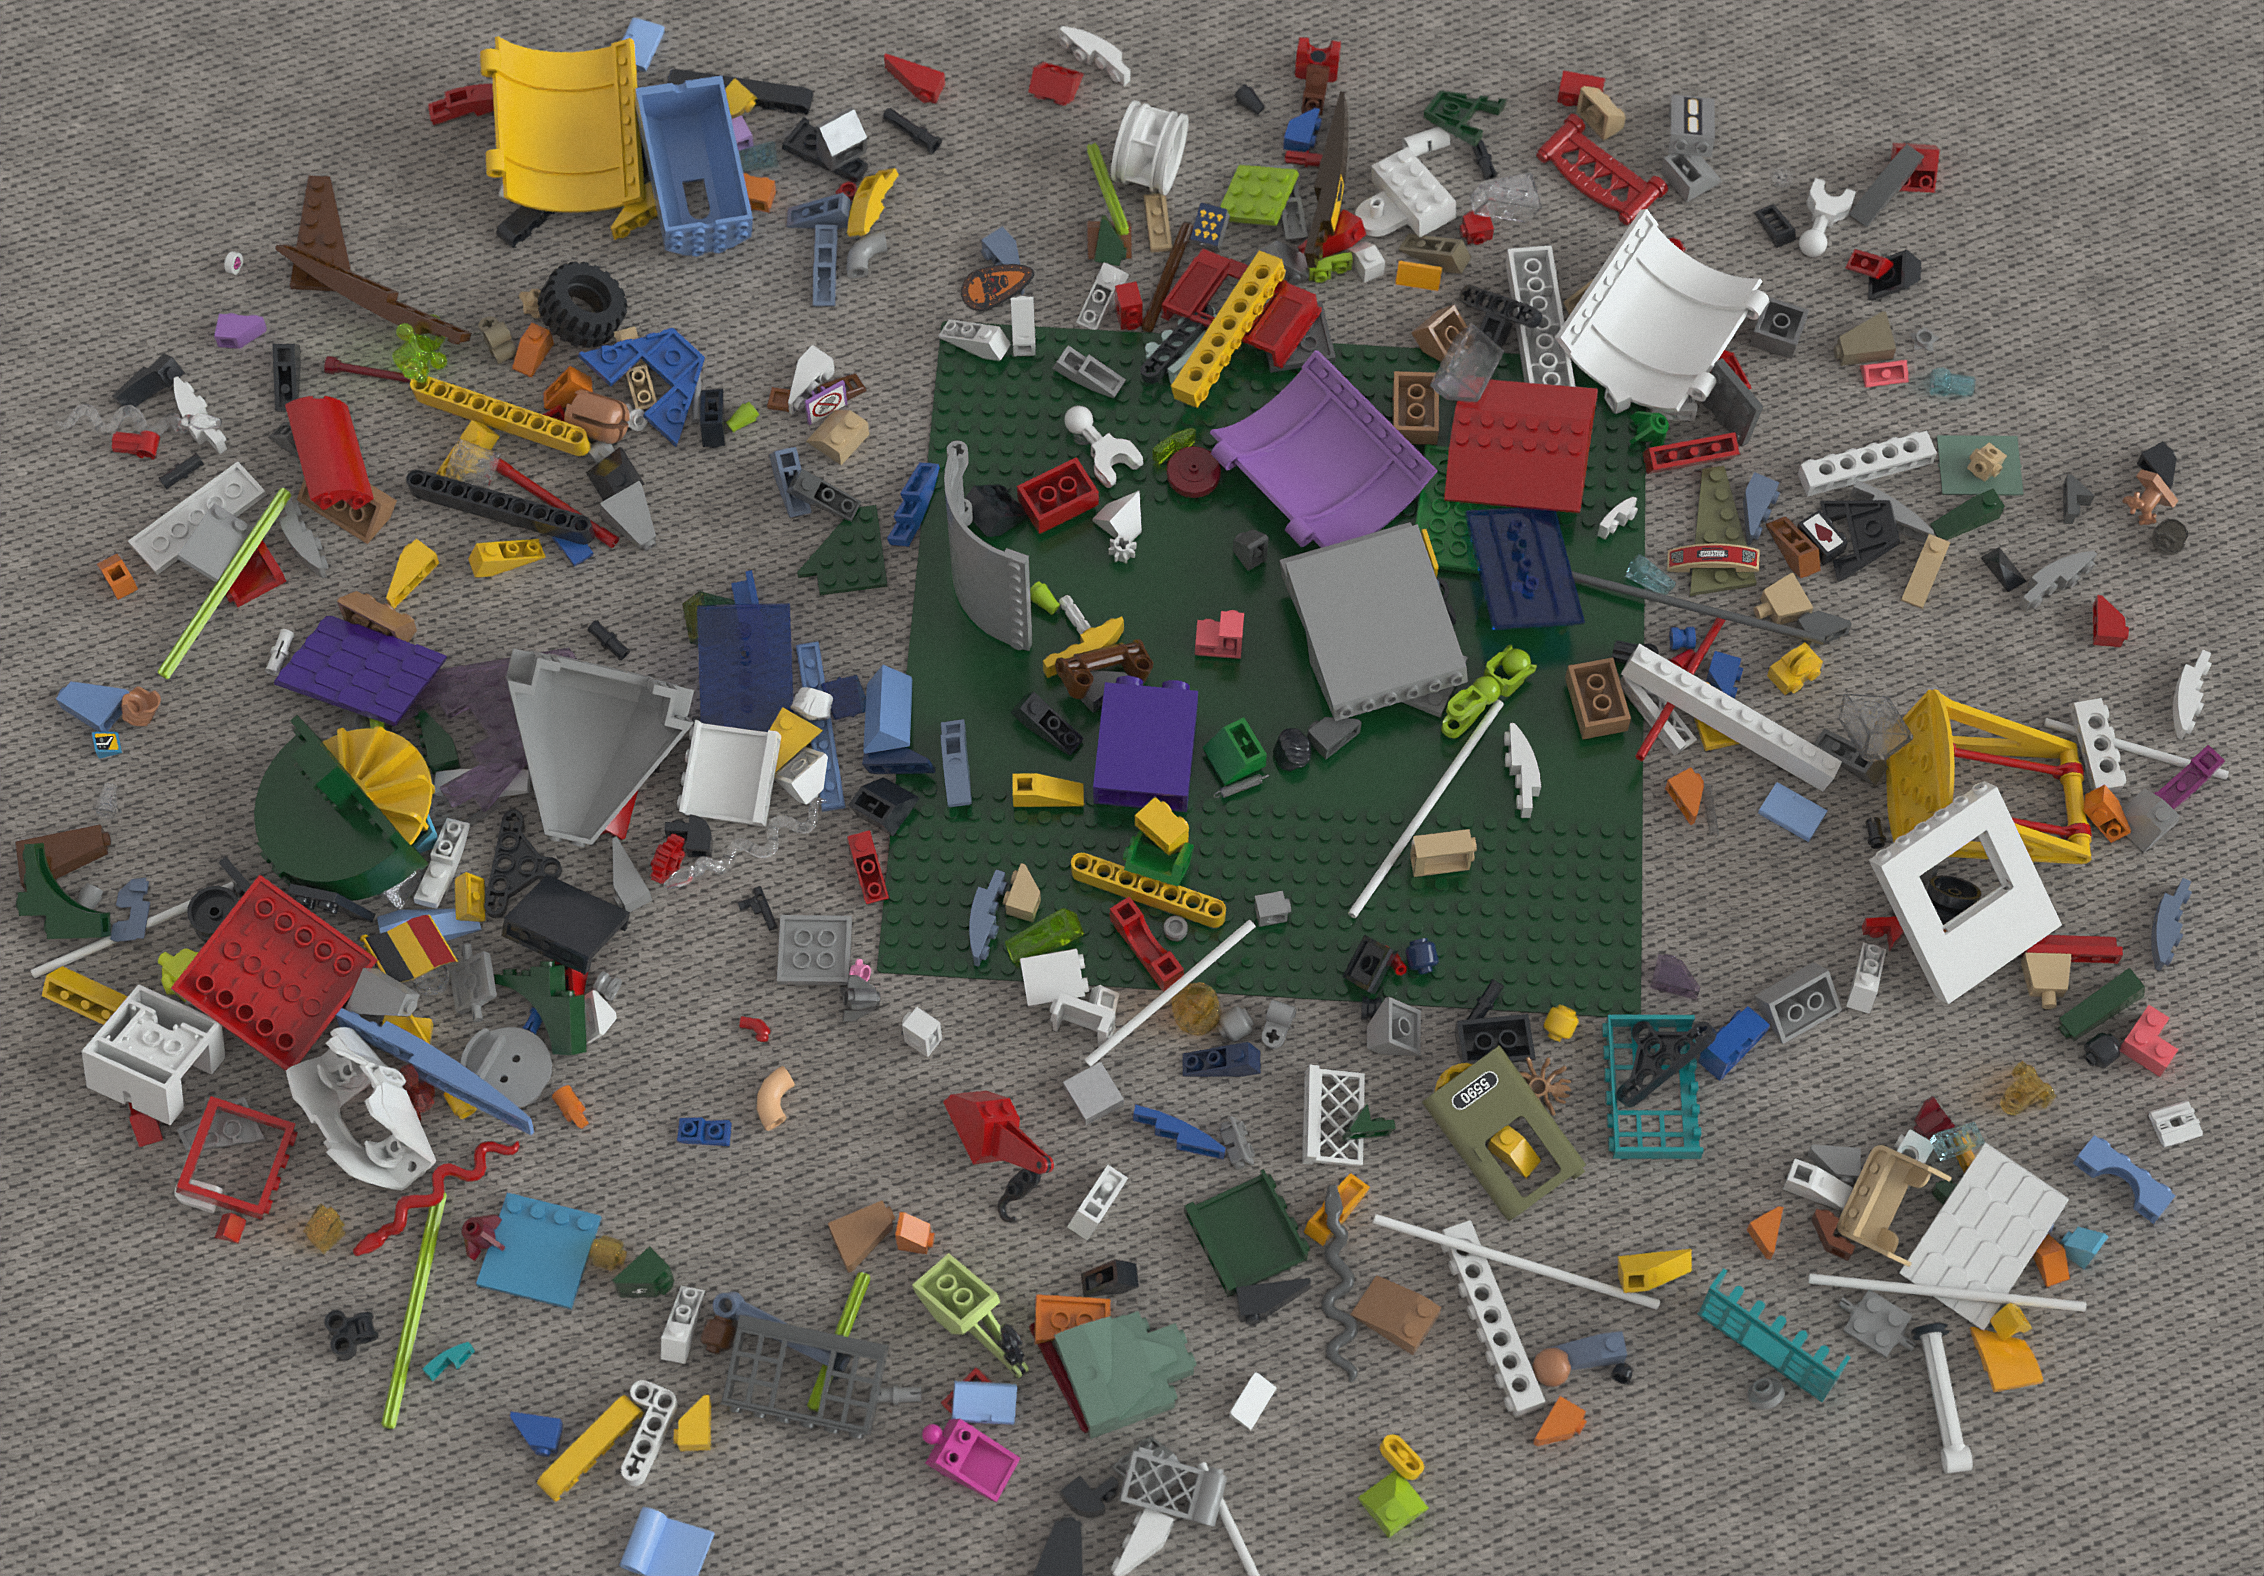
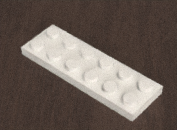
[128,462,267,575]

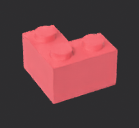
[1195,610,1244,659]
[2120,1005,2179,1077]

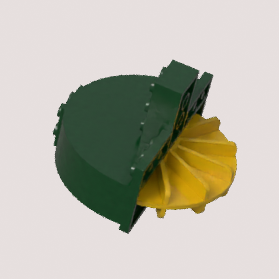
[254,715,435,901]

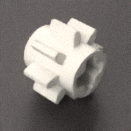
[1109,534,1136,563]

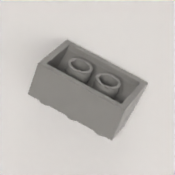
[1754,962,1842,1044]

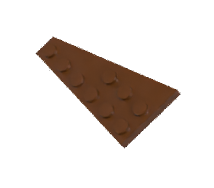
[289,175,352,291]

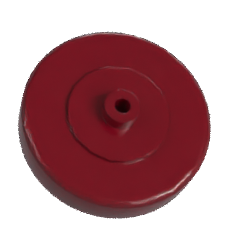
[1167,446,1221,498]

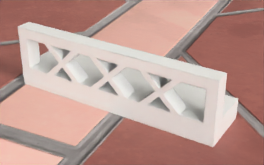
[1620,676,1697,756]

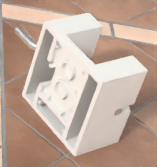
[82,984,225,1125]

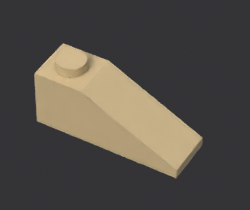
[1901,534,1950,609]

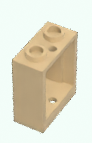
[1410,829,1477,877]

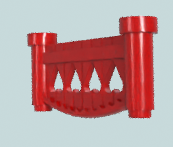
[1536,114,1669,225]

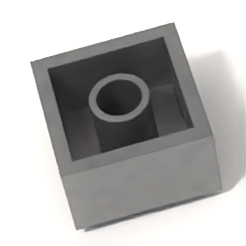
[1750,297,1809,359]

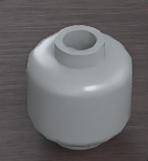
[1217,1006,1254,1042]

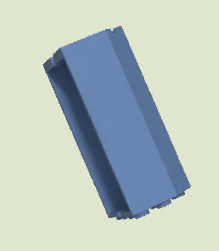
[635,76,753,257]

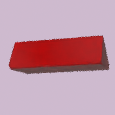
[1845,249,1894,279]

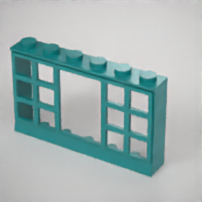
[1601,1015,1704,1159]
[1697,1268,1851,1402]

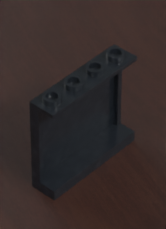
[501,874,630,975]

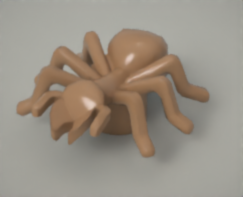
[1519,1057,1571,1116]

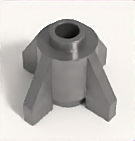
[840,975,880,1022]

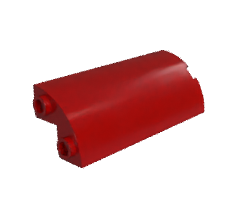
[285,396,374,510]

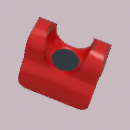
[1295,37,1341,82]

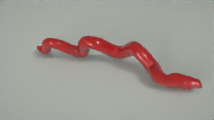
[353,1141,519,1257]

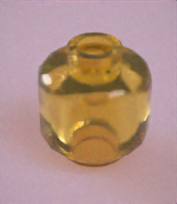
[589,1235,628,1271]

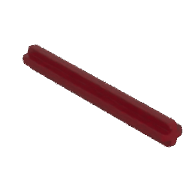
[1029,1322,1088,1433]

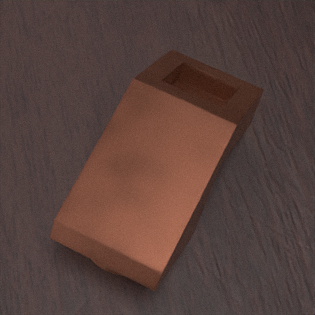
[1301,64,1330,116]
[1811,1208,1855,1261]

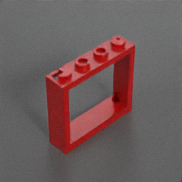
[176,1096,298,1220]

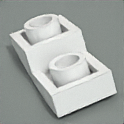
[1597,497,1638,539]

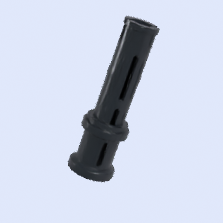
[883,107,942,154]

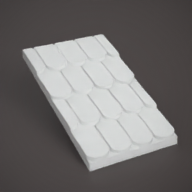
[1899,1142,2069,1331]

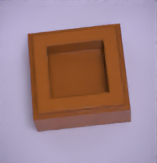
[767,387,791,412]

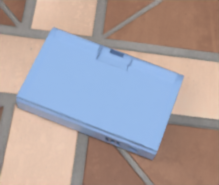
[623,18,665,72]
[1758,782,1828,842]
[951,1381,1017,1425]

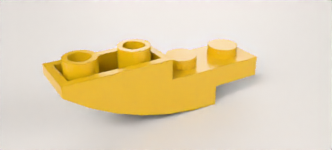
[847,168,899,237]
[1043,616,1124,678]

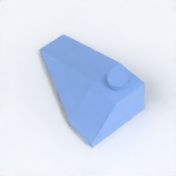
[377,909,482,941]

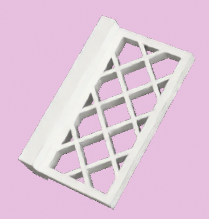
[1302,1065,1365,1167]

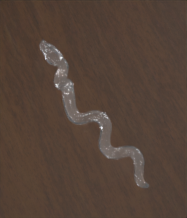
[56,404,222,436]
[663,797,827,890]

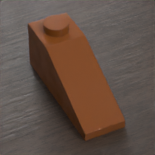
[1766,516,1821,579]

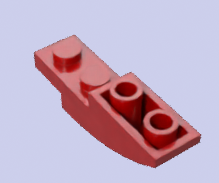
[428,83,494,125]

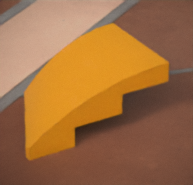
[1970,1326,2044,1392]

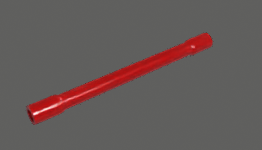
[489,456,620,549]

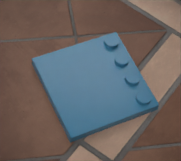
[476,1192,602,1310]

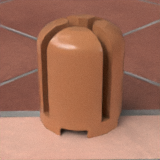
[565,389,630,444]

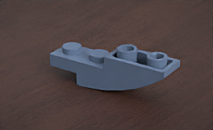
[941,719,972,807]
[970,870,1008,967]
[2151,878,2192,971]

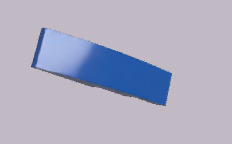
[887,462,940,547]
[1133,1105,1226,1160]

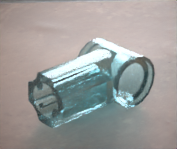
[1929,368,1976,397]

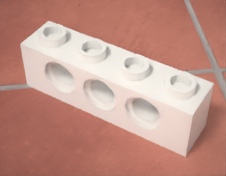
[2070,698,2126,793]

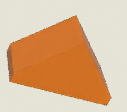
[1747,1206,1783,1260]
[2032,1234,2070,1287]

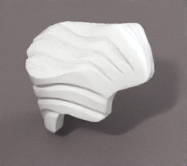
[791,687,833,721]

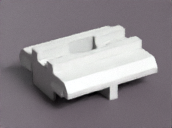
[2148,1100,2203,1148]

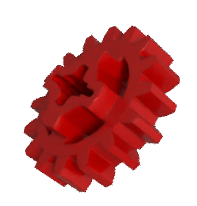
[650,834,685,884]

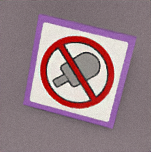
[804,380,847,425]

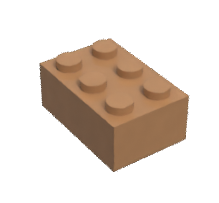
[1392,371,1439,445]
[1565,658,1631,739]

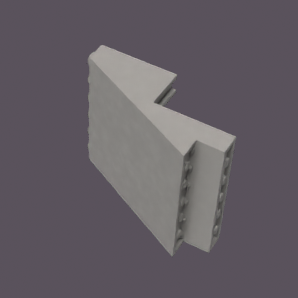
[1279,522,1468,721]

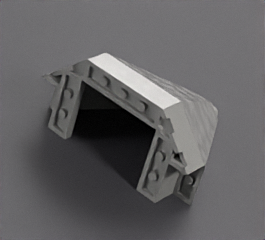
[505,648,694,847]

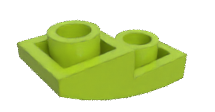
[1309,252,1353,283]

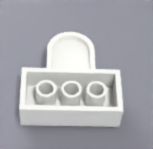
[1355,147,1456,238]

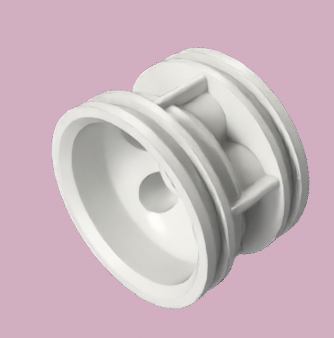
[1111,100,1188,195]

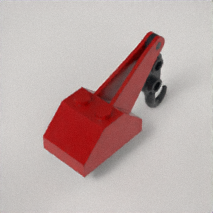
[943,1090,1054,1223]

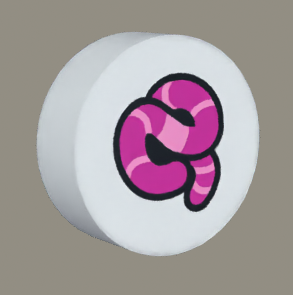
[224,252,243,275]

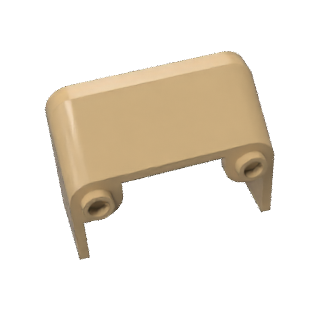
[1837,1145,1952,1267]

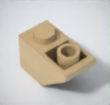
[1003,863,1041,922]

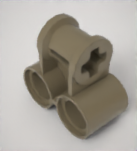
[478,316,517,365]

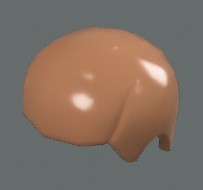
[1532,1347,1571,1387]

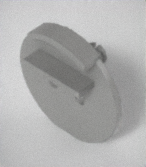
[460,1027,552,1108]

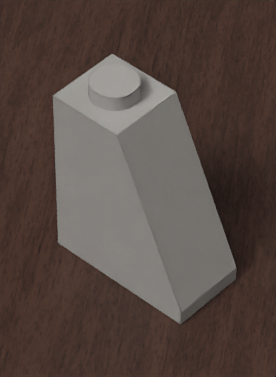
[345,968,420,1016]

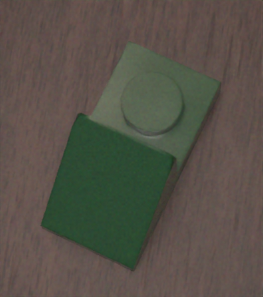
[1342,1104,1396,1141]

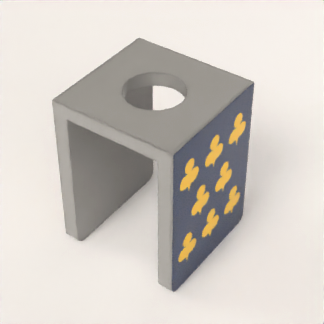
[1190,203,1230,251]

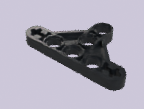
[484,810,562,918]
[1616,1021,1717,1108]

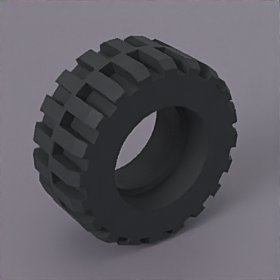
[538,261,627,348]

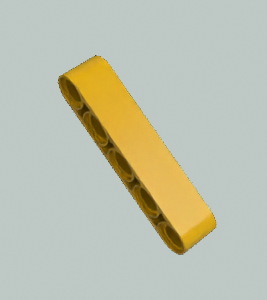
[537,1395,644,1502]

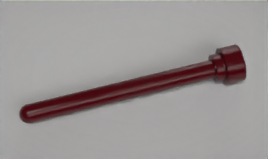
[324,356,416,383]

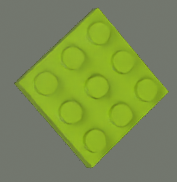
[1220,165,1299,226]

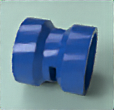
[1669,627,1696,650]

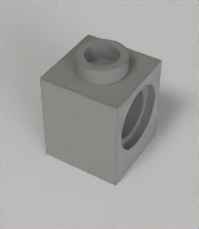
[1254,891,1291,927]

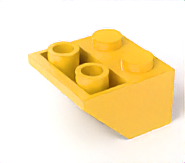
[1135,797,1189,856]

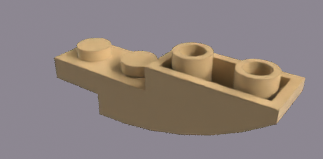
[614,327,657,410]

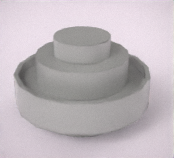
[1747,1377,1785,1410]

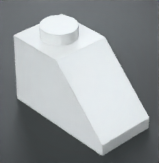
[1345,240,1385,283]

